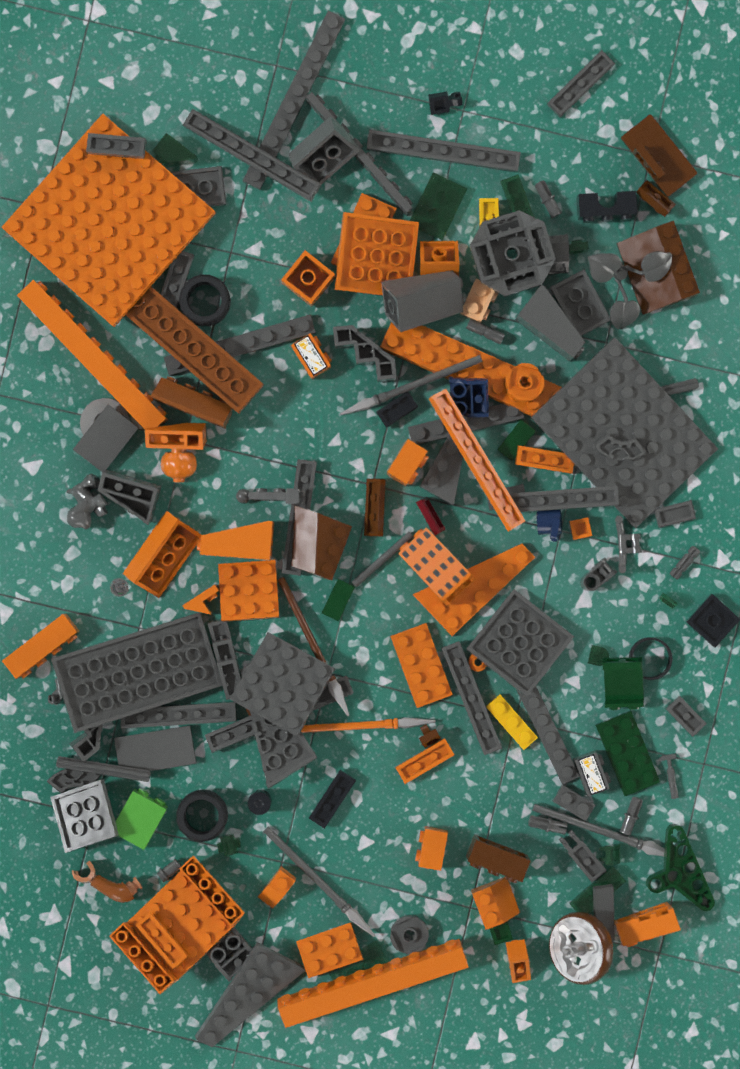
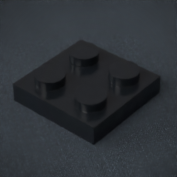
[686,594,740,648]

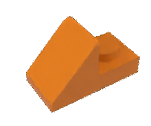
[182,584,220,615]

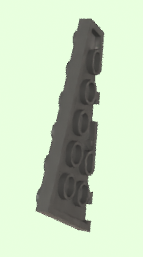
[195,942,305,1047]

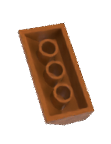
[151,376,233,429]

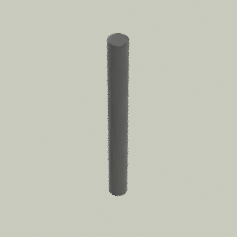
[352,532,413,587]

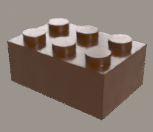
[466,834,531,883]

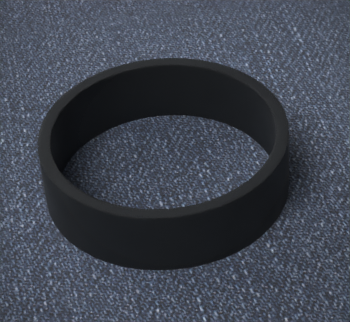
[629,637,672,680]

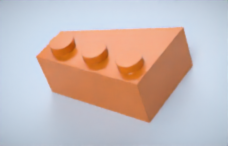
[614,901,681,947]

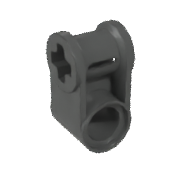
[580,557,617,591]

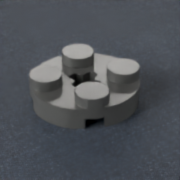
[390,915,429,955]

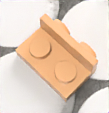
[460,279,498,323]

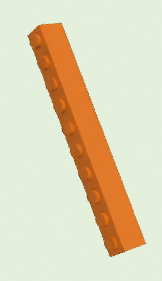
[17,280,168,429]
[277,939,469,1028]

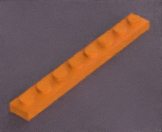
[429,389,525,532]

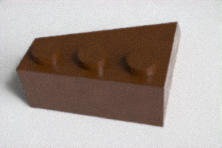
[291,505,352,581]

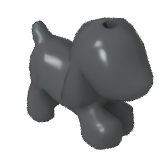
[66,473,108,530]

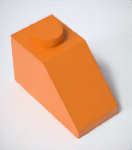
[258,866,296,909]
[506,939,531,983]

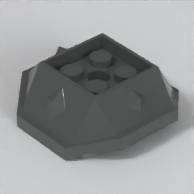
[470,211,556,297]

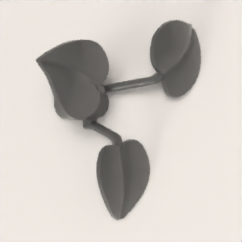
[588,251,672,329]

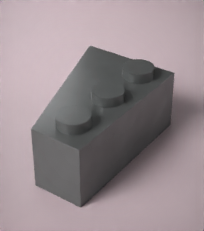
[420,436,463,506]
[97,470,162,525]

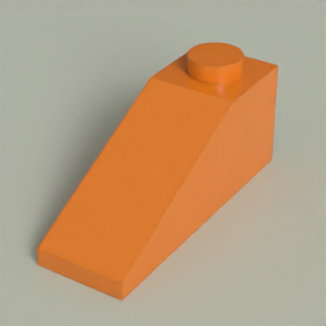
[145,423,207,450]

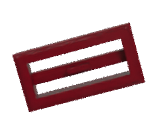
[416,497,445,536]

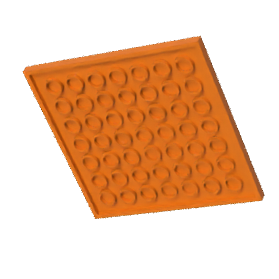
[1,114,216,327]

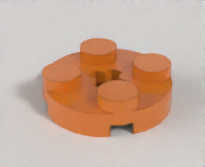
[505,363,545,402]

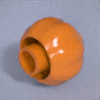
[161,449,197,482]

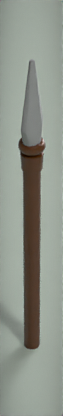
[278,577,349,716]

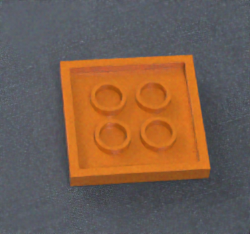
[218,560,279,622]

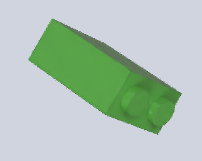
[116,788,168,850]

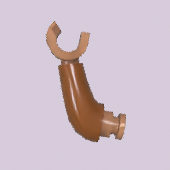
[72,861,143,903]

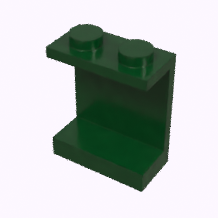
[602,657,644,710]

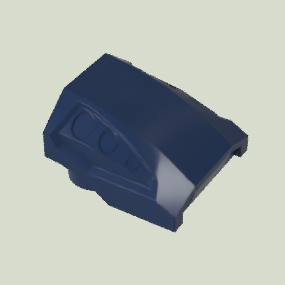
[449,376,489,418]

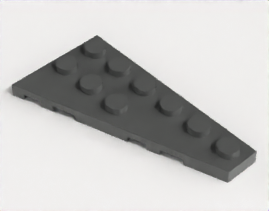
[240,665,317,789]

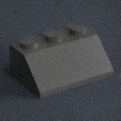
[289,117,360,185]

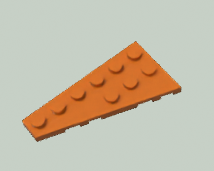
[412,544,535,636]

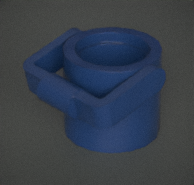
[537,509,562,542]

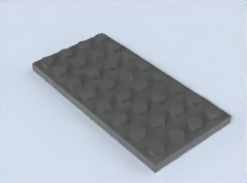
[51,612,223,733]

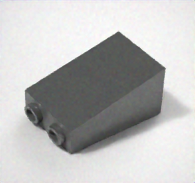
[381,270,464,332]
[515,284,585,361]

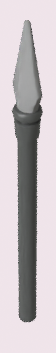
[340,355,483,415]
[532,804,665,857]
[263,826,375,937]

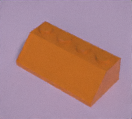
[122,511,202,598]

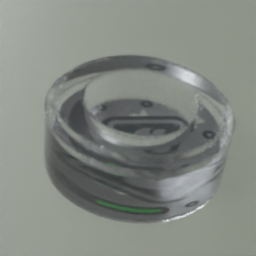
[110,578,130,597]

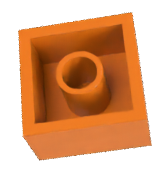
[281,250,335,307]

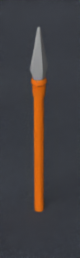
[301,718,436,733]

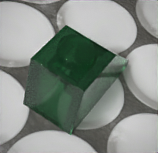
[152,133,198,167]

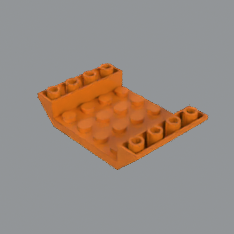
[110,855,245,994]

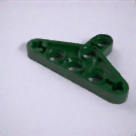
[646,824,715,911]

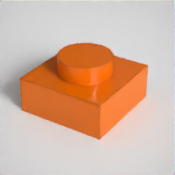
[569,517,592,540]

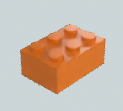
[386,439,429,486]

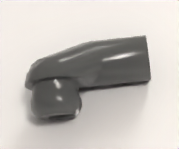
[48,679,63,705]

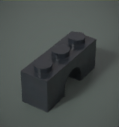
[577,191,637,223]

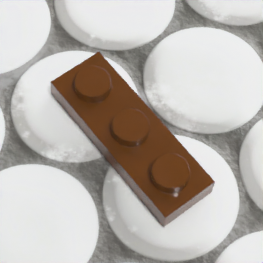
[364,479,386,537]

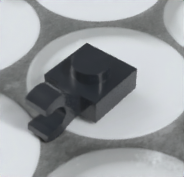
[428,91,463,115]

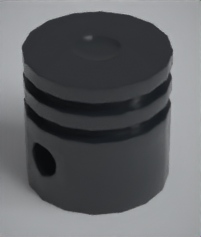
[248,789,272,815]

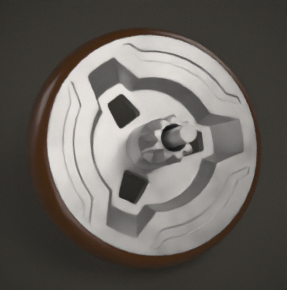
[549,912,613,985]

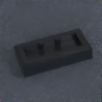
[376,391,418,428]

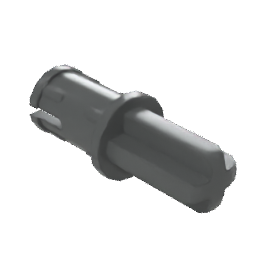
[535,180,562,219]
[620,797,643,836]
[528,816,567,835]

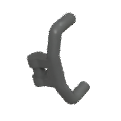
[615,516,642,573]

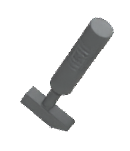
[658,753,679,799]

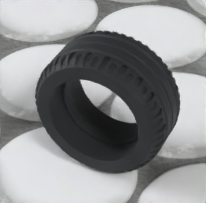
[179,274,231,327]
[176,789,228,842]

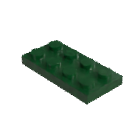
[595,710,660,796]

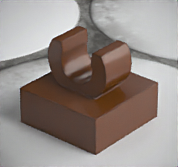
[419,724,441,748]

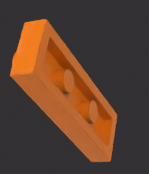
[515,446,574,474]
[395,738,455,784]
[136,912,189,969]

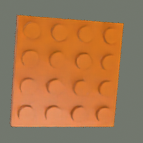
[335,212,419,296]

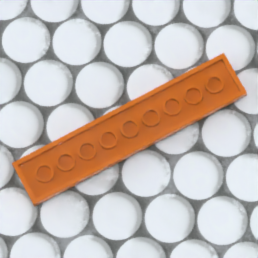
[380,322,562,416]

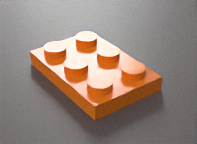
[296,922,363,979]

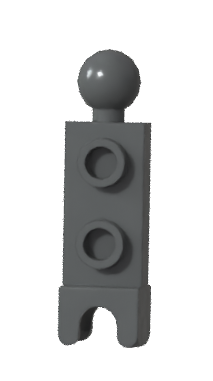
[236,488,305,505]

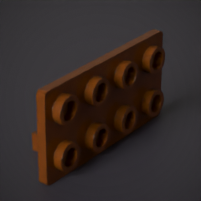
[621,114,697,197]

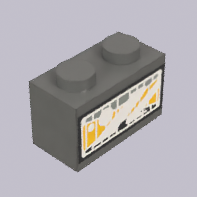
[573,751,611,797]

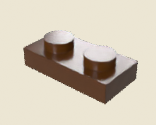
[636,180,676,217]

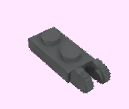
[559,829,607,882]

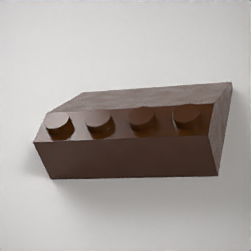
[617,220,700,315]

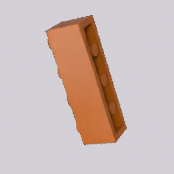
[2,613,80,679]

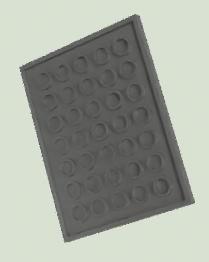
[530,337,718,528]

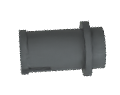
[157,859,182,882]

